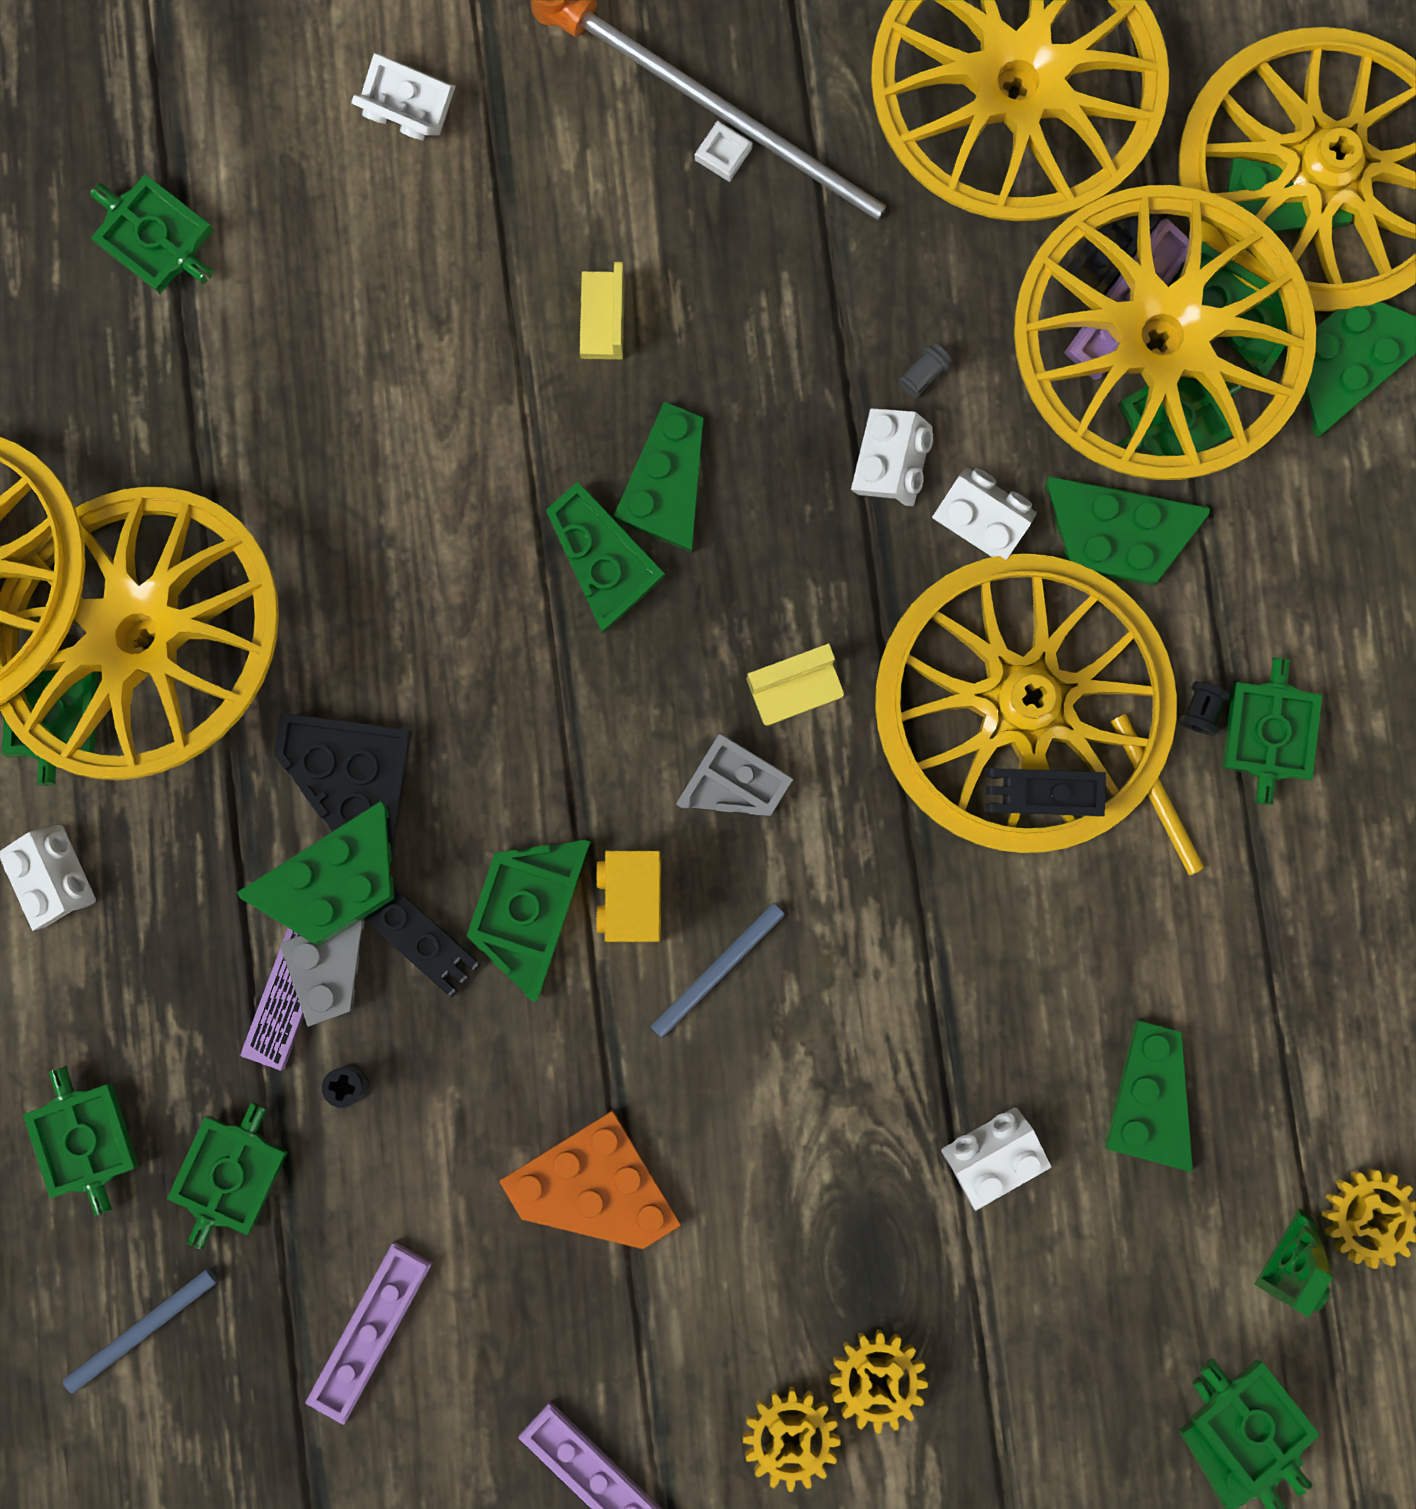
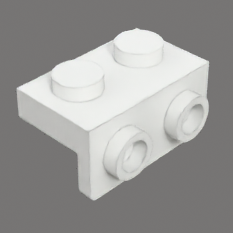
[351,53,456,140]
[851,409,933,506]
[932,467,1037,560]
[0,825,96,931]
[941,1108,1051,1211]

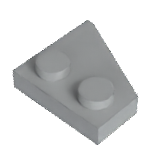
[676,733,794,816]
[280,918,365,1027]

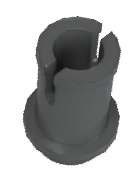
[898,343,952,399]

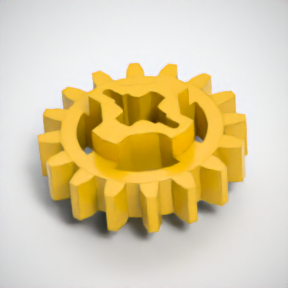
[1322,1168,1416,1269]
[829,1329,928,1433]
[742,1387,840,1492]

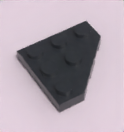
[274,713,412,860]

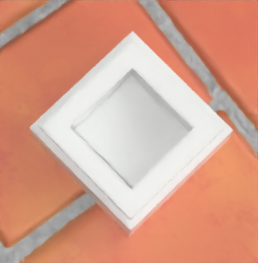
[695,121,753,182]

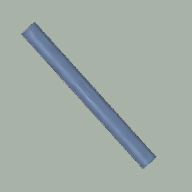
[650,903,785,1039]
[63,1268,218,1394]

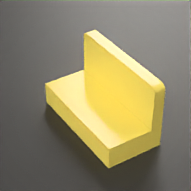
[580,262,625,360]
[747,643,844,726]

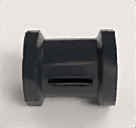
[1178,681,1231,736]
[322,1065,369,1108]

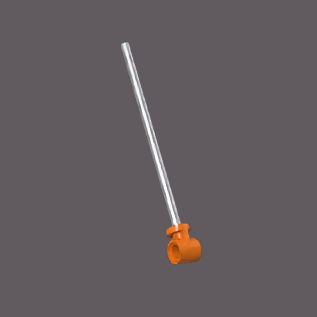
[530,0,887,220]

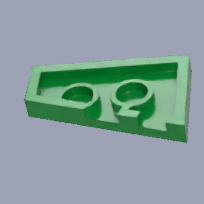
[1226,158,1353,233]
[1175,242,1288,378]
[613,401,703,553]
[546,481,665,635]
[1104,1020,1193,1173]
[1254,1209,1333,1318]

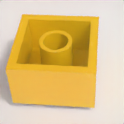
[596,851,661,942]

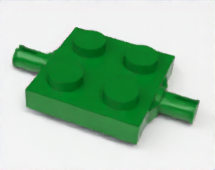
[90,174,214,294]
[1114,376,1245,456]
[2,646,98,786]
[1222,658,1323,806]
[23,1066,139,1216]
[167,1102,288,1249]
[1190,1358,1320,1496]
[1178,1375,1304,1509]

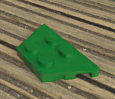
[1303,302,1416,438]
[1045,476,1210,586]
[237,801,394,946]
[467,840,591,1002]

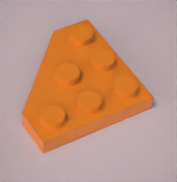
[499,1110,681,1249]

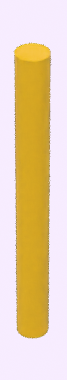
[1110,714,1205,875]

